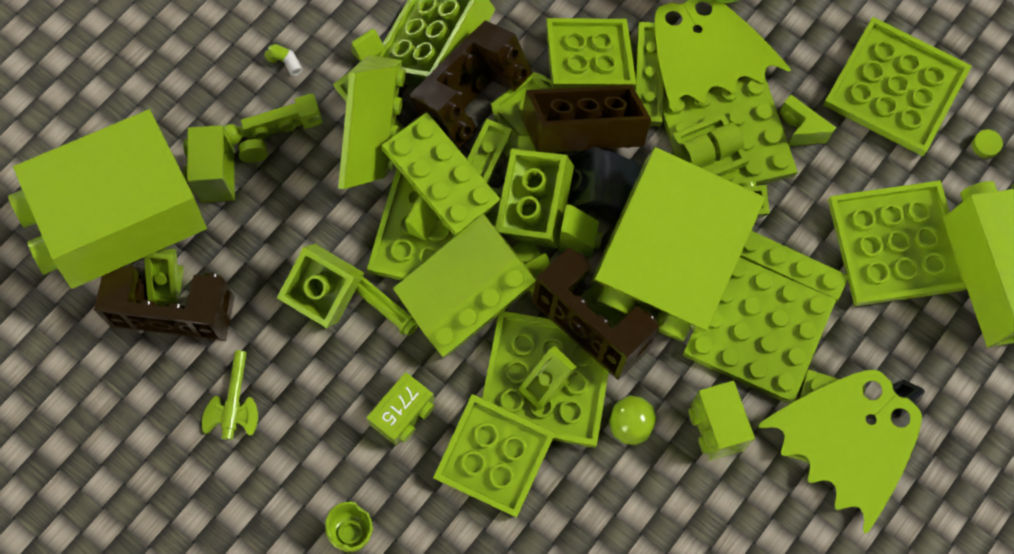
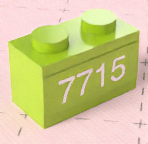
[366,372,435,447]

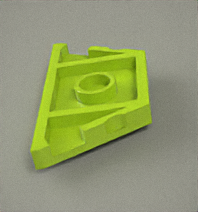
[491,72,552,162]

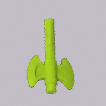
[202,350,258,440]

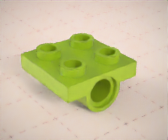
[671,113,749,176]

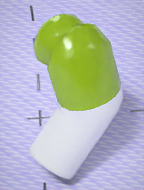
[264,44,303,77]

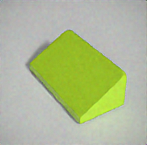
[405,195,439,240]

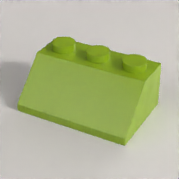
[495,149,574,248]

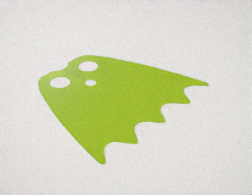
[654,0,791,111]
[758,370,922,534]

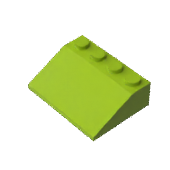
[376,0,496,89]
[338,55,405,189]
[393,214,536,357]

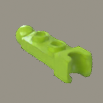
[223,94,323,146]

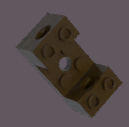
[409,20,533,149]
[531,247,660,381]
[94,264,235,341]

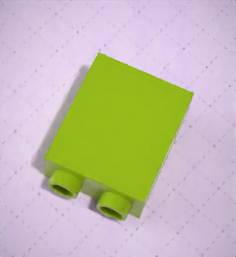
[8,109,207,289]
[590,147,766,342]
[943,181,1014,348]

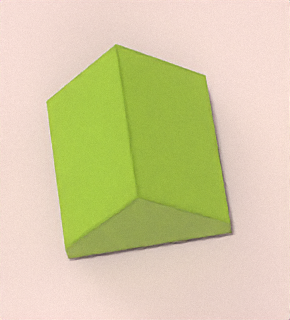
[351,29,385,61]

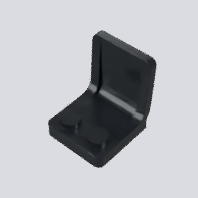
[567,147,643,213]

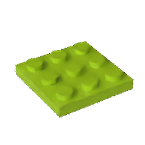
[545,18,636,89]
[433,394,556,518]

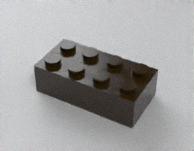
[521,85,651,153]

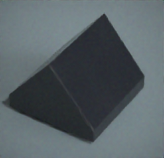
[893,380,925,418]

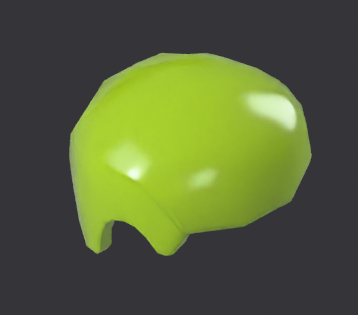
[609,395,656,445]
[325,501,373,553]

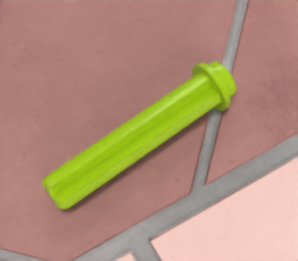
[355,277,418,336]

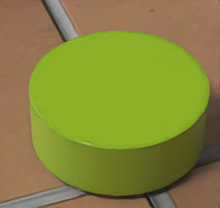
[972,129,1003,159]
[238,139,268,163]

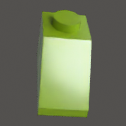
[558,204,603,258]

